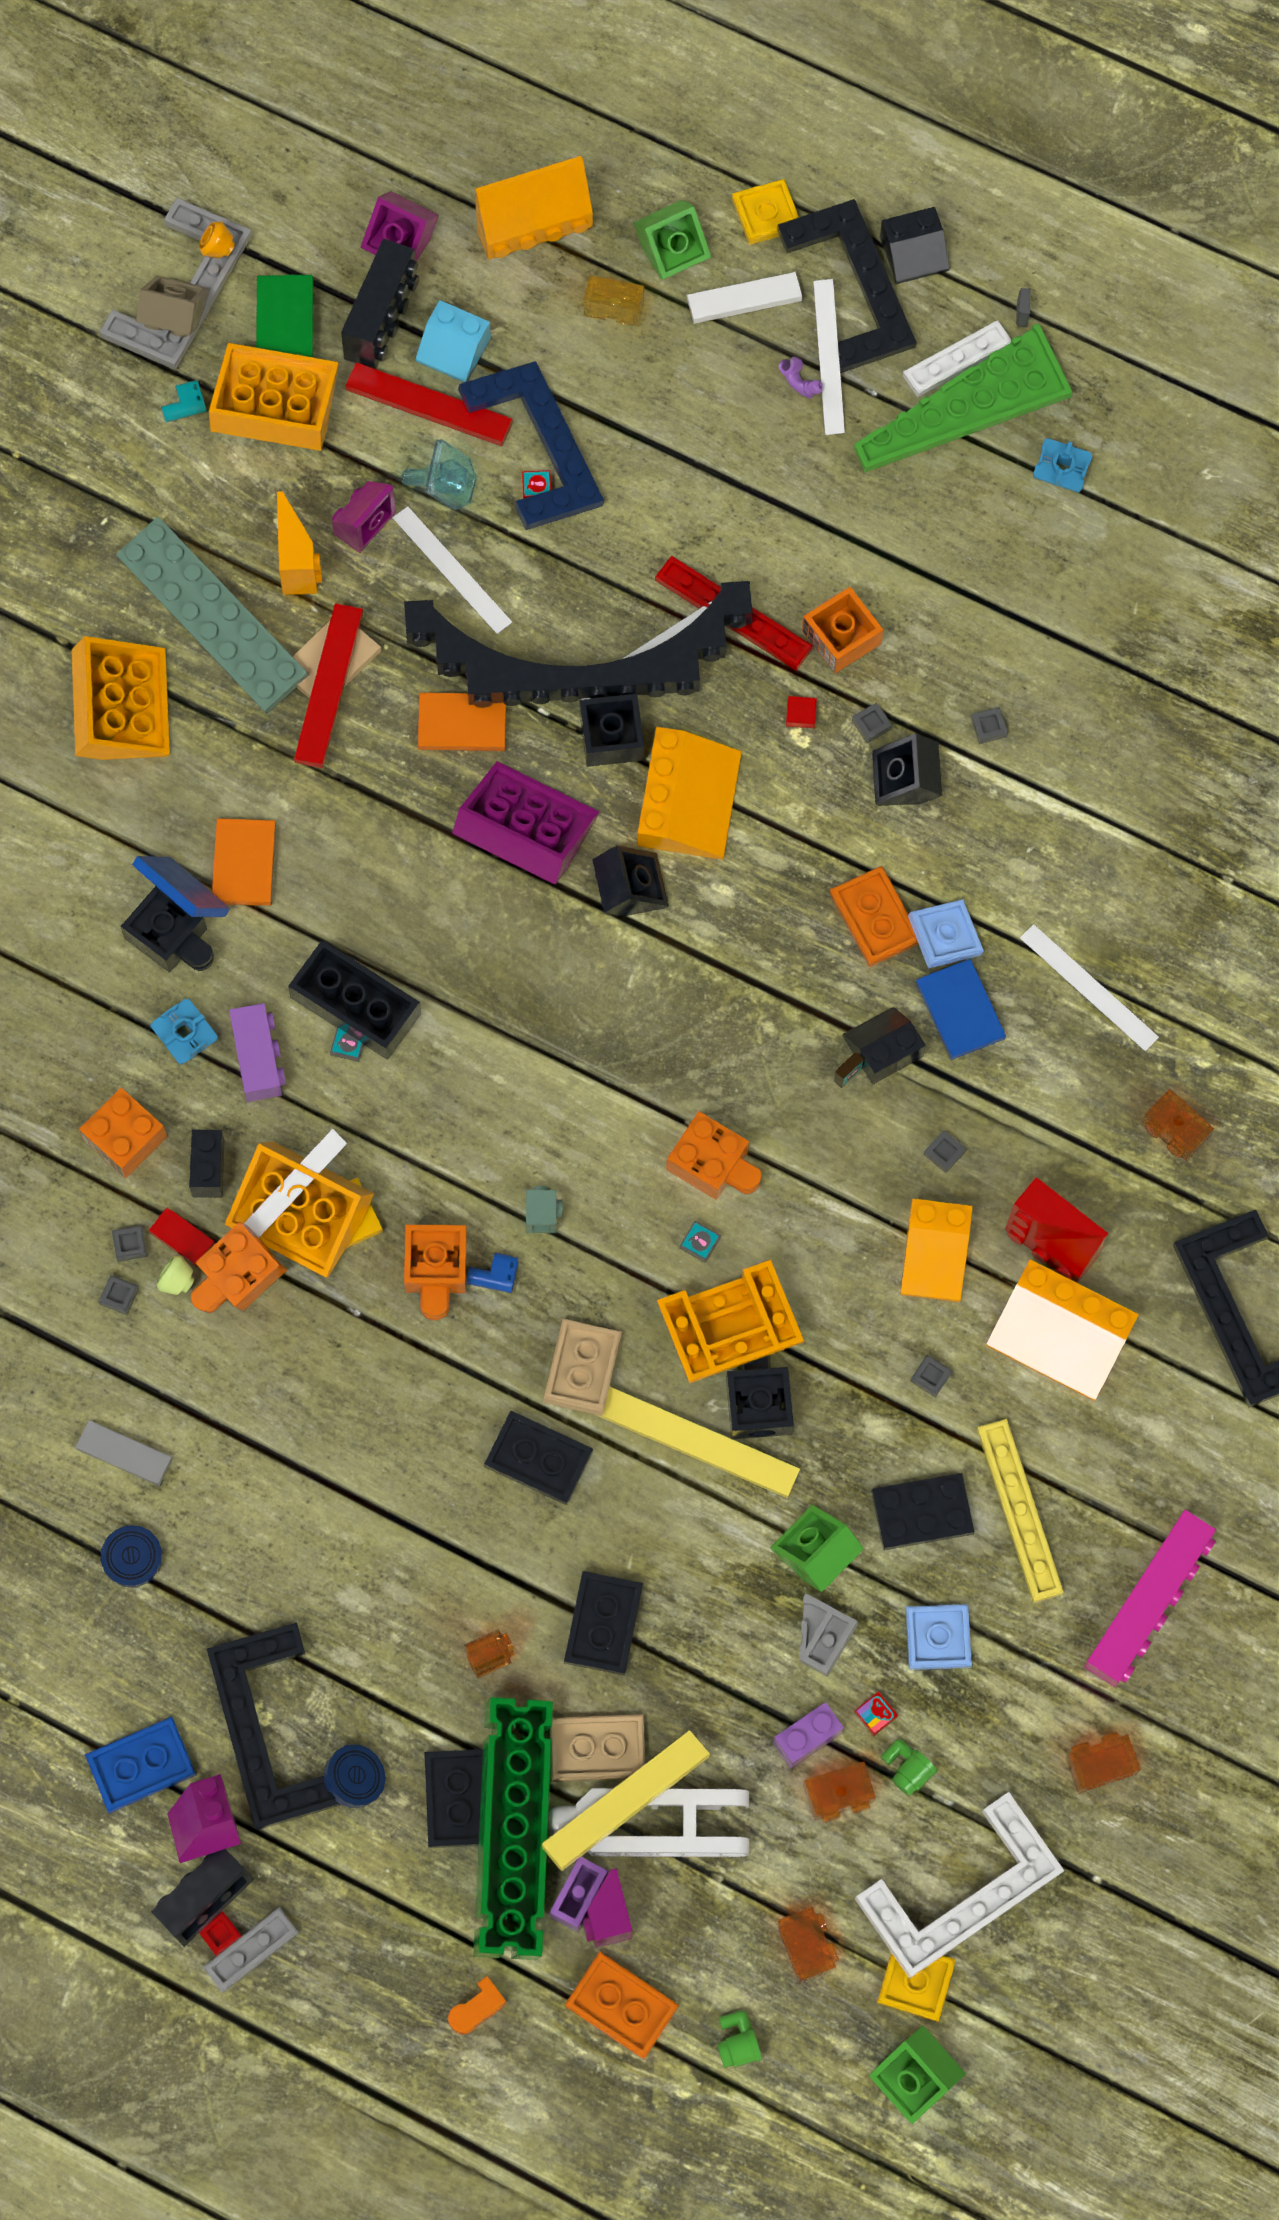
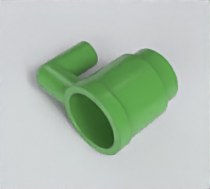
[880,1739,938,1797]
[717,2010,762,2068]

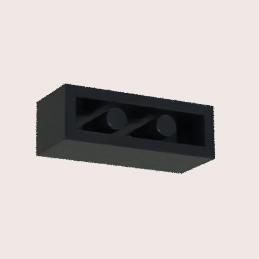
[151,1849,254,1947]

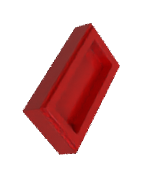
[148,1207,215,1268]

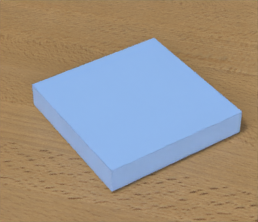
[908,899,984,968]
[906,1604,972,1670]

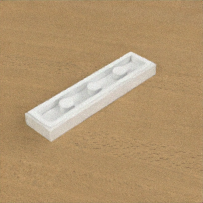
[687,272,802,324]
[903,320,1011,398]

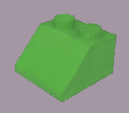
[633,200,711,280]
[770,1505,864,1592]
[869,2025,966,2124]

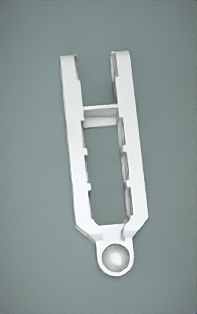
[547,1788,749,1857]

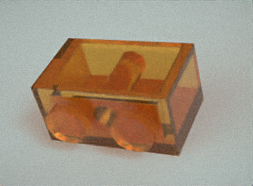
[1066,1732,1141,1794]
[776,1907,839,1984]

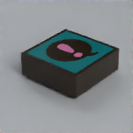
[834,1052,864,1088]

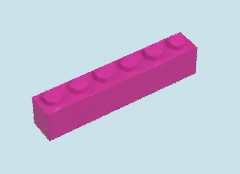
[1084,1510,1216,1688]

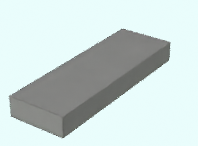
[75,1420,173,1486]
[203,1907,299,1993]

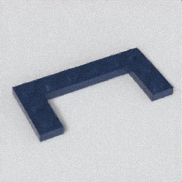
[458,361,604,530]

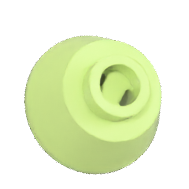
[156,1256,195,1295]

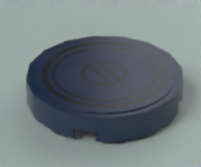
[100,1525,163,1588]
[323,1745,386,1808]

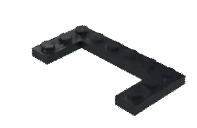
[777,199,917,373]
[1173,1210,1279,1408]
[207,1622,341,1831]

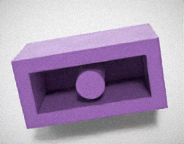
[773,1702,844,1769]
[550,1857,608,1932]

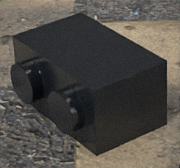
[189,1129,225,1198]

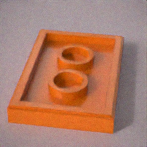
[418,693,506,751]
[212,819,276,906]
[829,866,919,967]
[564,1951,679,2060]

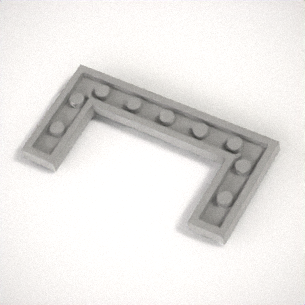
[100,198,252,370]

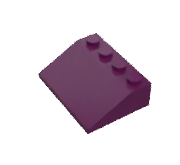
[452,761,599,885]

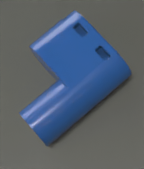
[467,1252,518,1293]

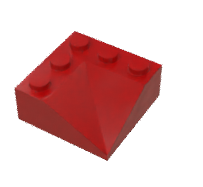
[1005,1177,1109,1283]

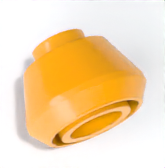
[199,221,235,259]

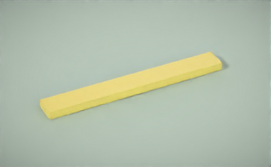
[593,1386,800,1498]

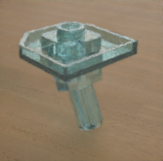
[401,439,477,510]

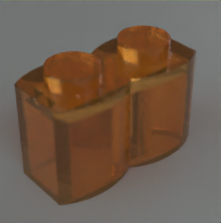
[464,1629,515,1679]

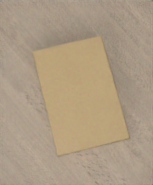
[293,621,381,699]
[543,1319,622,1416]
[550,1714,645,1782]

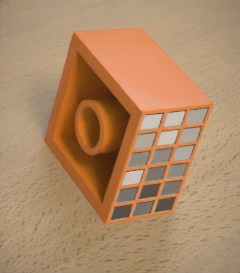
[802,587,884,674]
[79,1088,167,1179]

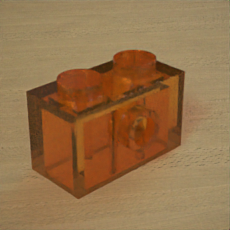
[1142,1089,1214,1162]
[803,1762,876,1823]

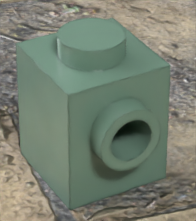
[526,1186,563,1233]

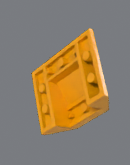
[657,1260,804,1384]

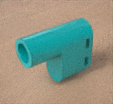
[161,380,207,423]

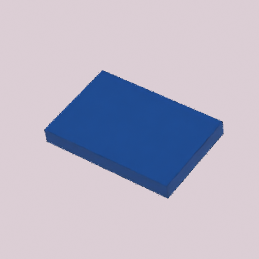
[132,856,230,917]
[916,959,1006,1060]
[85,1717,197,1814]

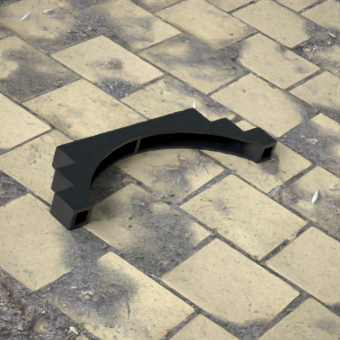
[404,581,752,708]

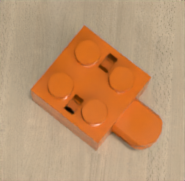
[666,1111,761,1200]
[190,1222,287,1313]
[404,1225,467,1321]

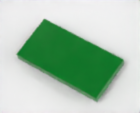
[256,275,313,358]

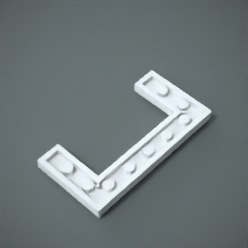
[855,1792,1064,1979]

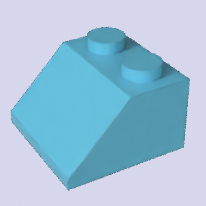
[416,300,491,382]

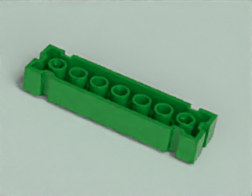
[473,1697,553,1960]

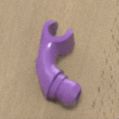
[779,357,823,399]

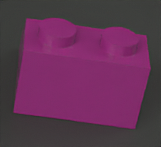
[360,191,439,261]
[332,481,396,553]
[167,1774,241,1863]
[583,1868,633,1948]

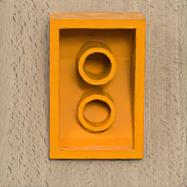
[277,491,322,595]
[900,1199,973,1302]

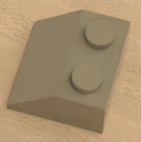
[136,275,210,337]

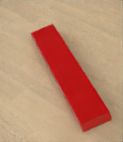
[345,362,513,447]
[655,555,813,671]
[294,603,363,769]

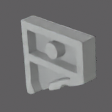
[800,1594,858,1677]

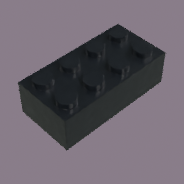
[341,238,419,369]
[288,940,421,1060]

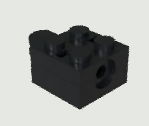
[120,886,214,973]
[726,1355,794,1440]

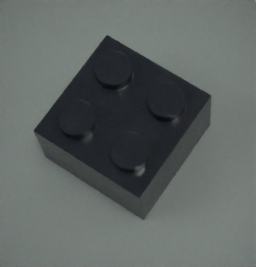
[579,694,644,767]

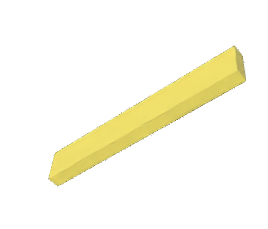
[977,1419,1064,1603]
[542,1730,710,1871]

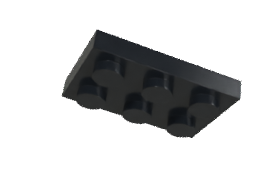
[484,1410,593,1505]
[871,1473,975,1551]
[564,1571,643,1676]
[424,1749,483,1848]

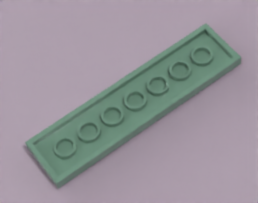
[116,517,309,714]

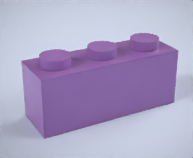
[229,1003,286,1102]

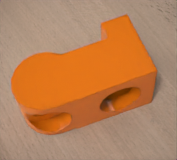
[448,1976,507,2035]

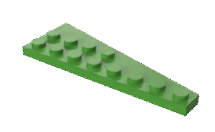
[854,323,1072,473]

